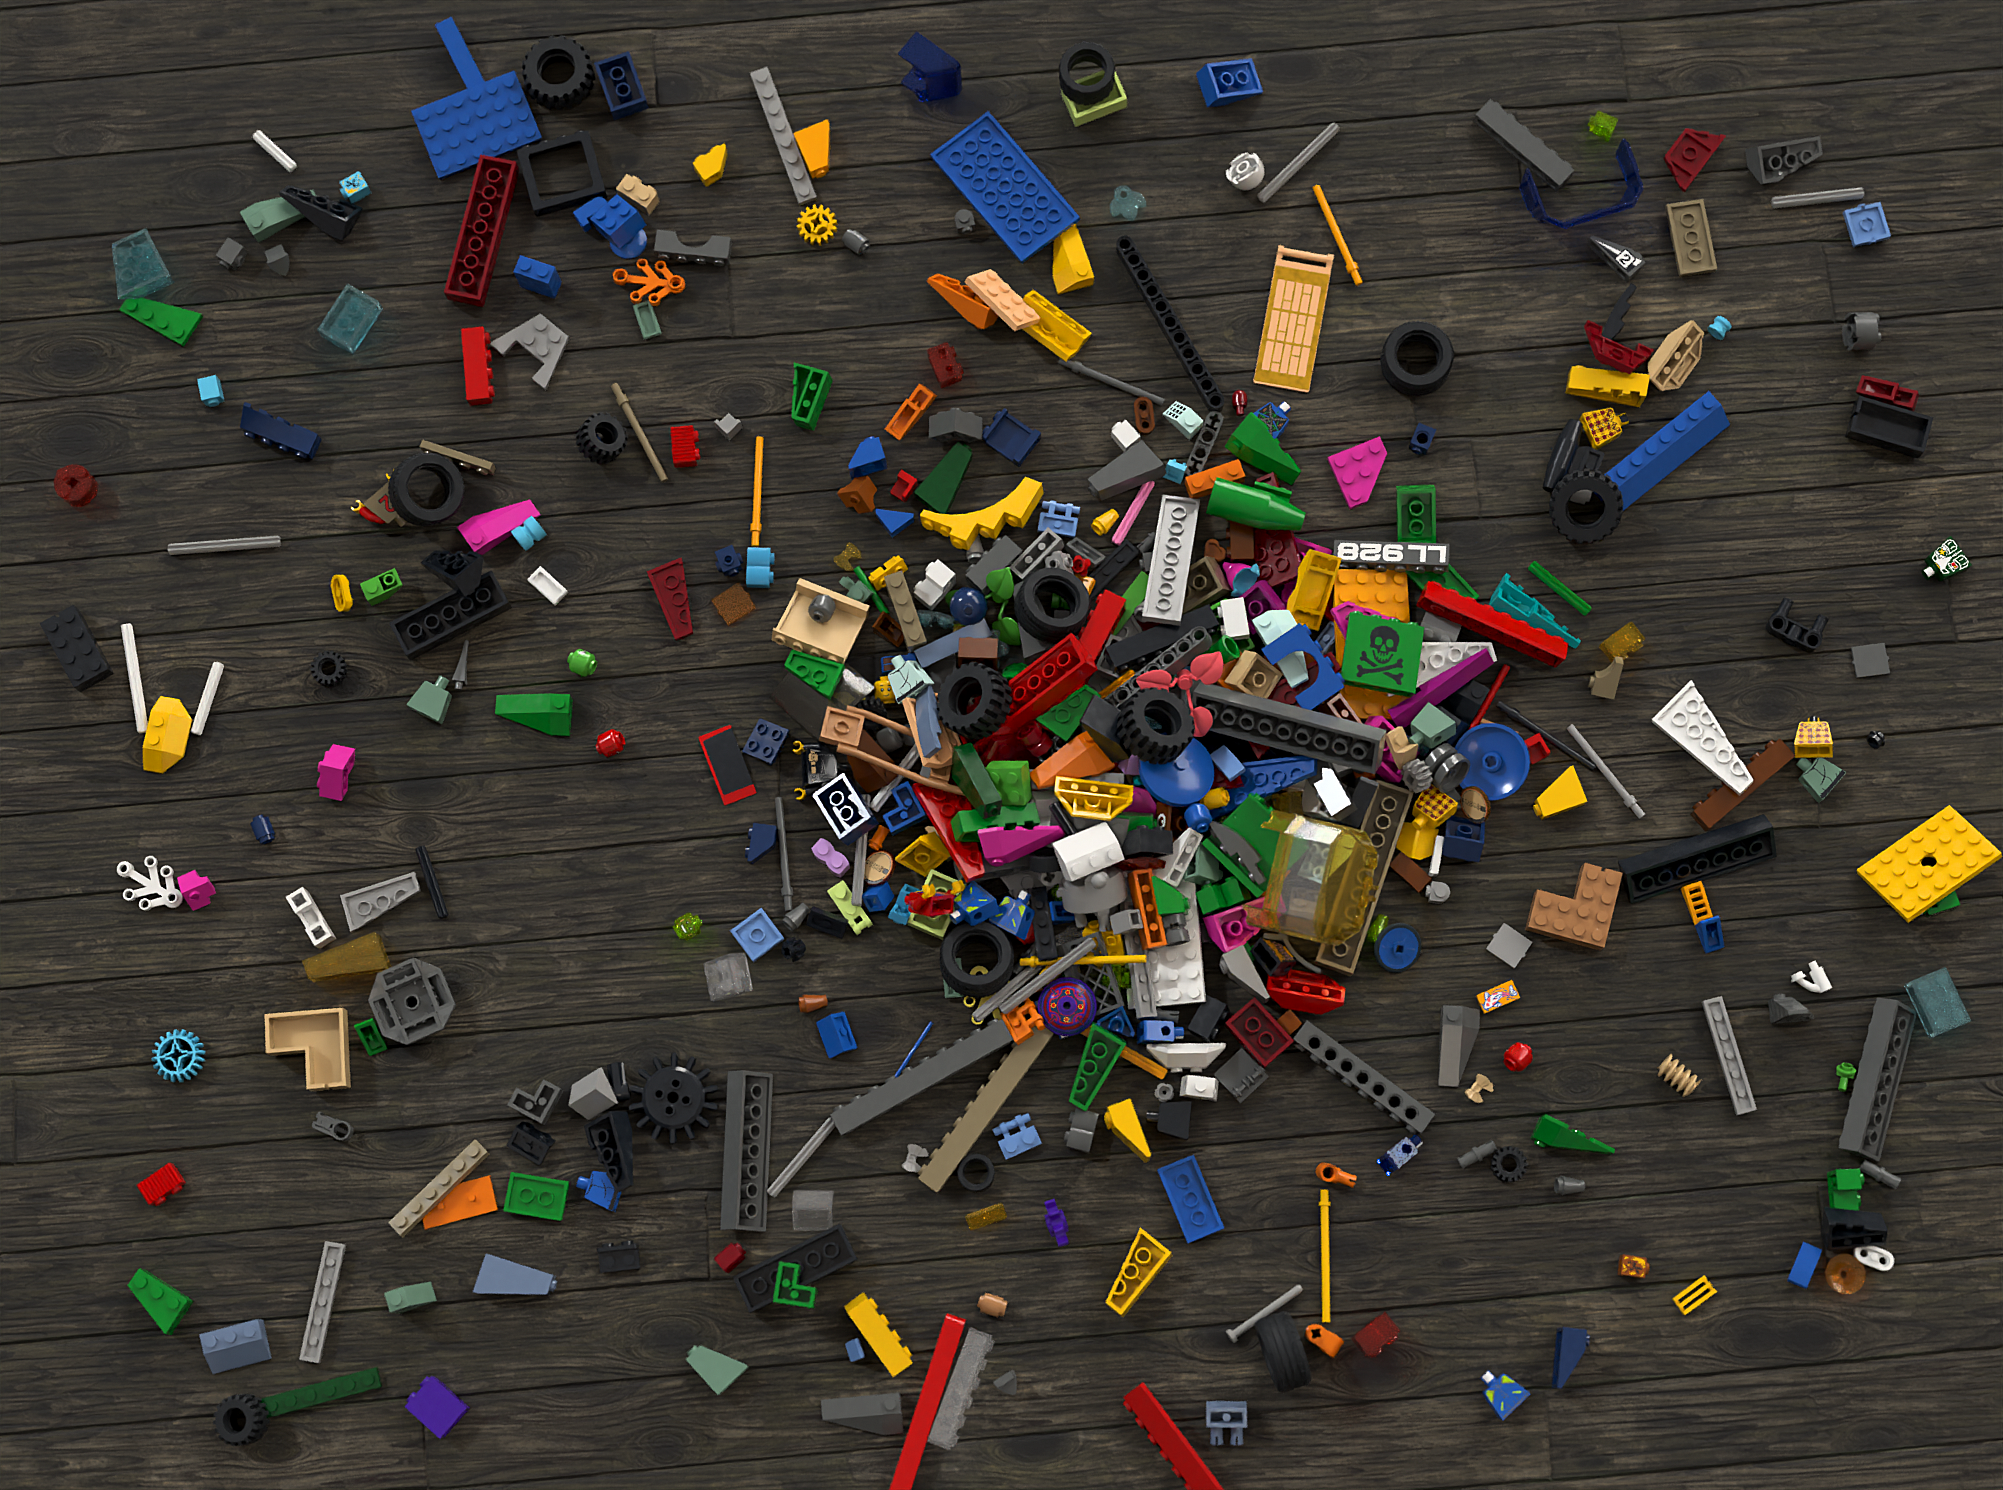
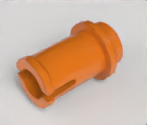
[868,825,889,851]

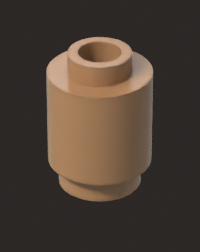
[977,1293,1008,1317]

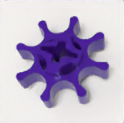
[1044,1199,1069,1247]

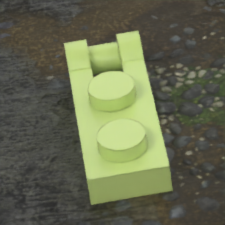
[827,880,873,935]

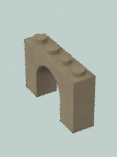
[884,571,927,653]

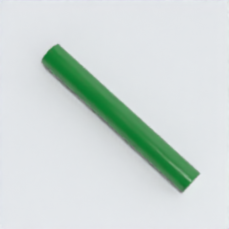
[854,566,890,614]

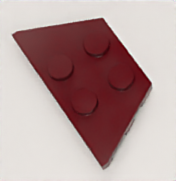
[1663,128,1726,192]
[980,733,1042,767]

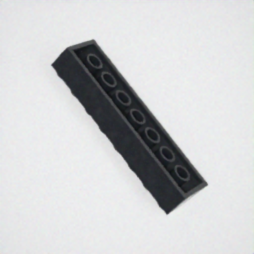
[1618,814,1777,904]

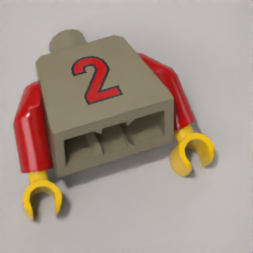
[351,470,407,527]

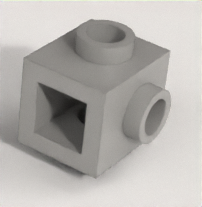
[1044,551,1074,574]

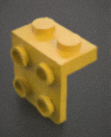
[1082,920,1126,967]

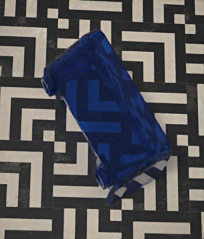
[898,31,962,102]

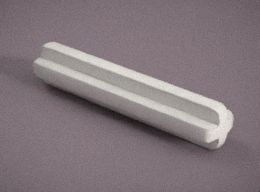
[253,130,297,172]

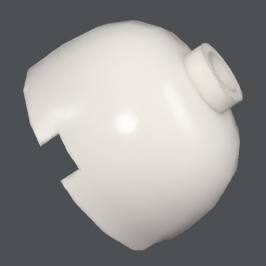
[1226,153,1264,190]

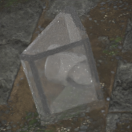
[792,1190,833,1230]

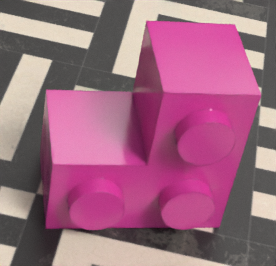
[317,744,355,801]

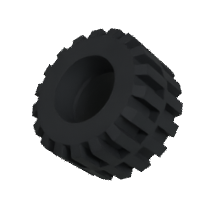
[576,412,628,465]
[213,1393,270,1446]

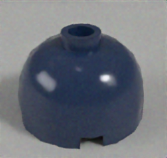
[950,587,988,626]

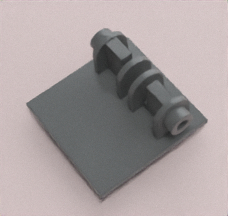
[1213,1048,1269,1103]

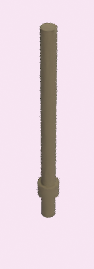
[611,383,668,483]

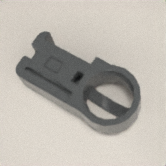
[312,1112,354,1141]

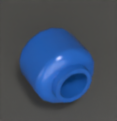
[1184,803,1212,833]

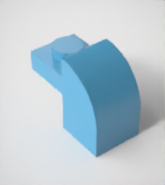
[888,883,921,925]

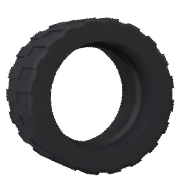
[1059,42,1115,106]

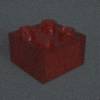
[1351,1312,1400,1358]

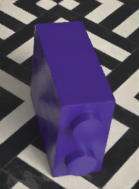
[405,1376,470,1439]

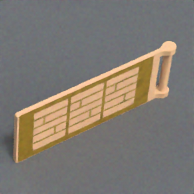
[1253,245,1334,393]

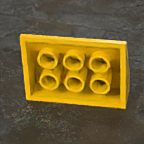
[1104,1099,1151,1163]

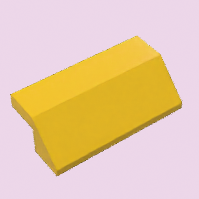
[1022,290,1092,362]

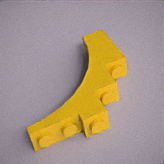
[920,477,1044,550]

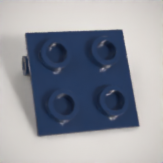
[742,718,790,766]

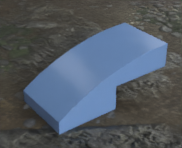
[1210,745,1246,782]

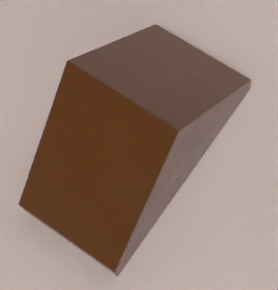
[872,611,904,648]

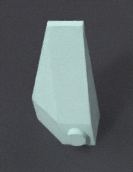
[1252,610,1309,688]

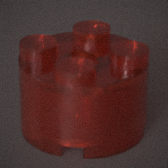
[54,464,98,507]

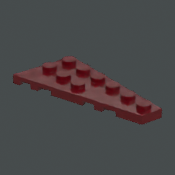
[1254,472,1302,589]

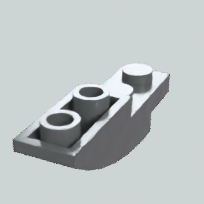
[1209,821,1267,885]

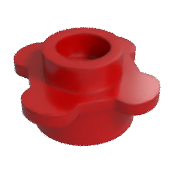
[1071,555,1091,577]

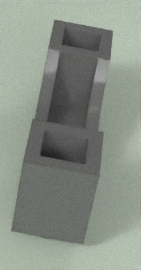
[654,230,732,266]

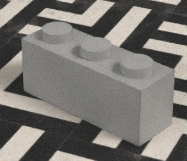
[1009,527,1065,582]

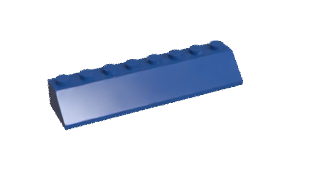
[1593,391,1730,511]

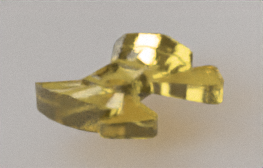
[834,542,861,571]

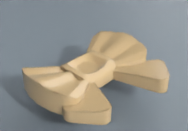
[1465,1074,1493,1103]

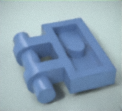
[1038,500,1080,538]
[992,1113,1042,1160]

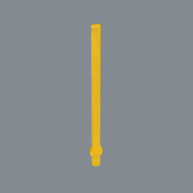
[1020,955,1147,968]
[1319,1190,1331,1322]

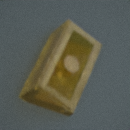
[965,1203,1007,1230]

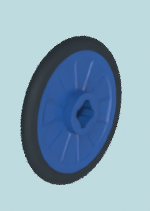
[1374,923,1421,973]

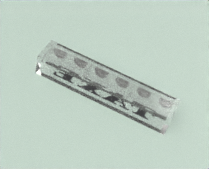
[927,1327,995,1450]

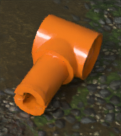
[1316,1163,1356,1187]

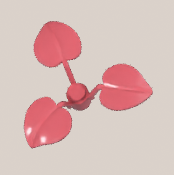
[1136,651,1223,737]

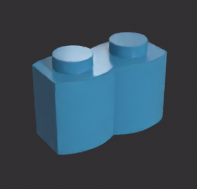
[746,547,775,588]

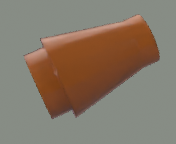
[798,995,828,1014]

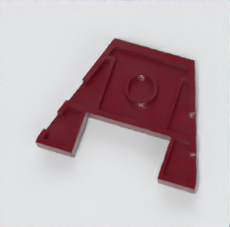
[1584,320,1654,374]

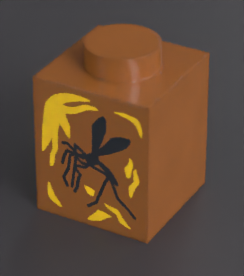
[1618,1254,1649,1279]

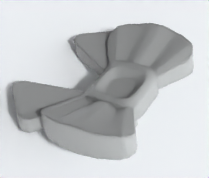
[902,1144,929,1172]

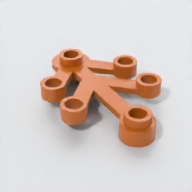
[613,259,685,306]

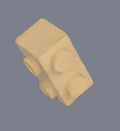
[616,174,659,216]

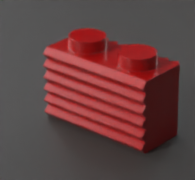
[670,425,700,468]
[136,1163,186,1206]

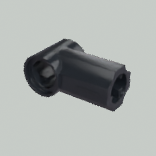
[607,1062,630,1102]

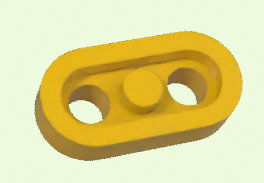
[331,575,353,612]

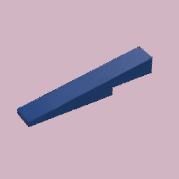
[435,17,484,89]

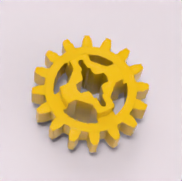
[797,205,837,246]

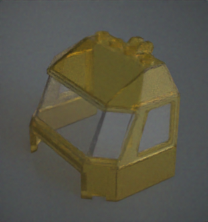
[1242,810,1379,945]

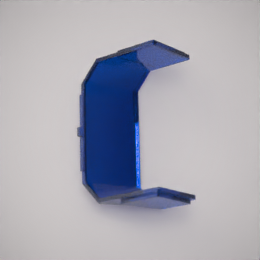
[1519,138,1643,229]

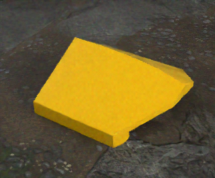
[1396,822,1439,860]

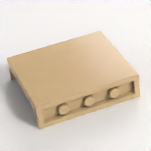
[772,578,870,664]

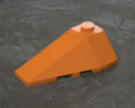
[927,274,999,329]
[1030,731,1115,789]

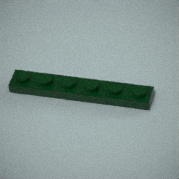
[261,1367,382,1418]

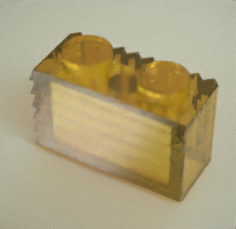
[1599,621,1645,663]

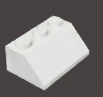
[1052,822,1124,881]

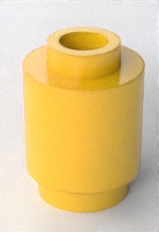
[1200,787,1230,810]

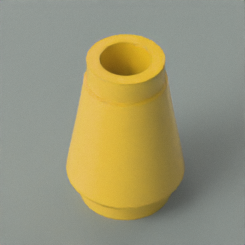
[1091,509,1119,536]

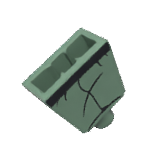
[1796,757,1846,803]

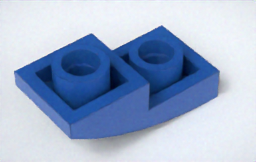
[1787,1242,1822,1289]

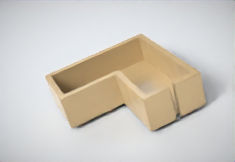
[265,1008,351,1091]

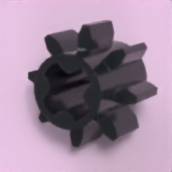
[782,936,806,962]

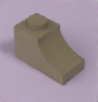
[1588,656,1623,699]

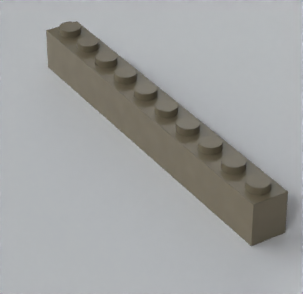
[918,1026,1054,1194]

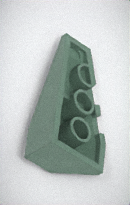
[240,190,316,243]

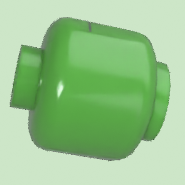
[567,649,597,677]

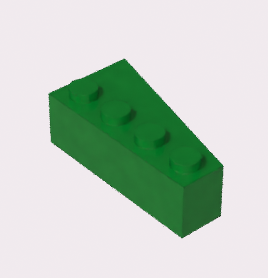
[950,802,1041,842]
[1069,1021,1126,1111]

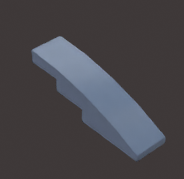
[914,618,992,668]
[916,685,942,758]

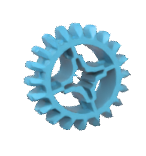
[152,1030,205,1082]

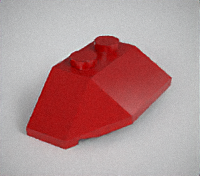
[1266,969,1345,1015]

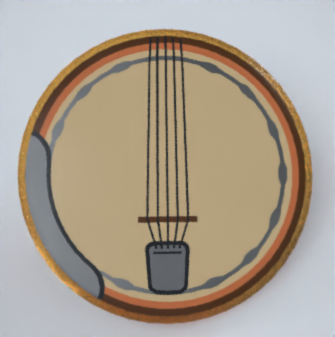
[1460,786,1491,824]

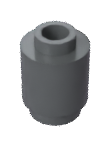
[842,229,870,255]

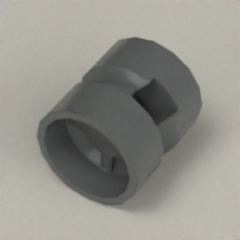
[1162,913,1190,946]

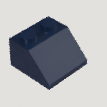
[1442,816,1485,862]

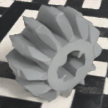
[1400,759,1433,793]

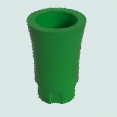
[1202,635,1240,665]

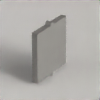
[1486,923,1532,968]

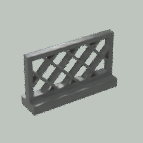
[1056,931,1125,1016]

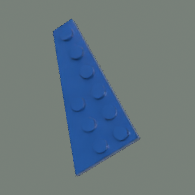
[1209,755,1317,820]

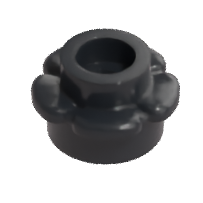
[1866,731,1885,749]

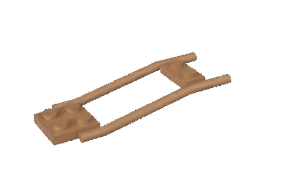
[819,705,965,796]

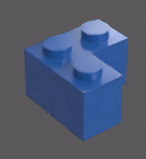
[882,781,926,836]

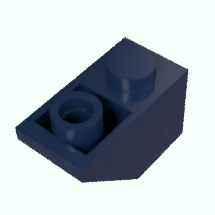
[745,823,778,864]

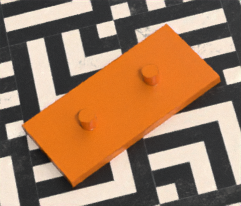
[422,1175,498,1229]

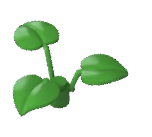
[945,567,1022,645]

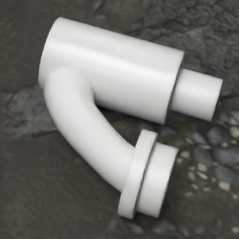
[1791,961,1832,993]

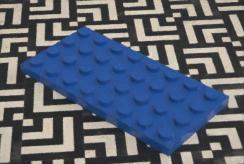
[930,111,1080,264]

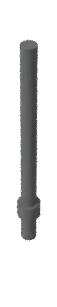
[1058,358,1165,406]
[775,797,793,912]

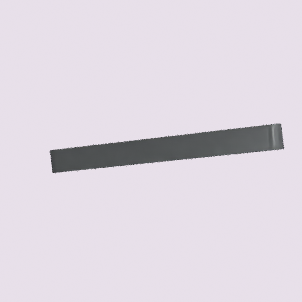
[1038,626,1212,763]

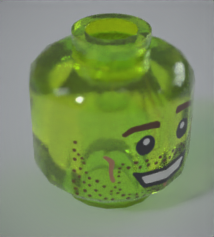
[672,912,703,941]

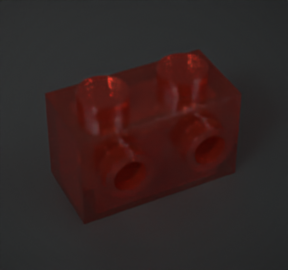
[927,342,964,389]

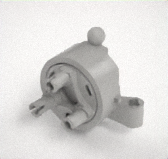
[1036,858,1130,932]

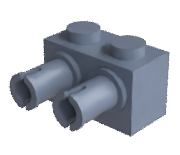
[1206,1401,1247,1445]

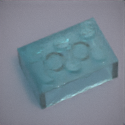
[317,284,383,355]
[1904,967,1971,1039]

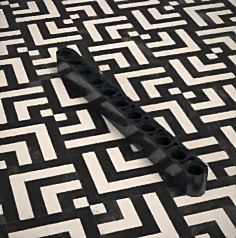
[1116,235,1224,413]

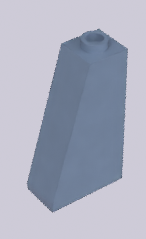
[473,1254,557,1295]

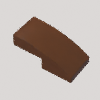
[1389,852,1432,894]

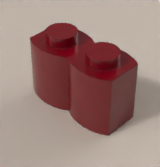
[714,1242,747,1274]

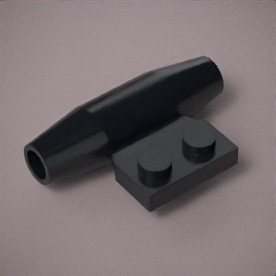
[1543,419,1605,493]

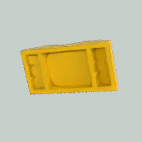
[1287,549,1342,631]

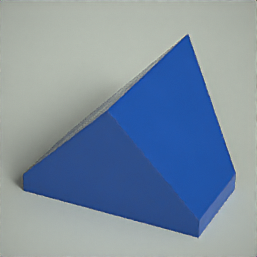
[1097,1006,1135,1038]

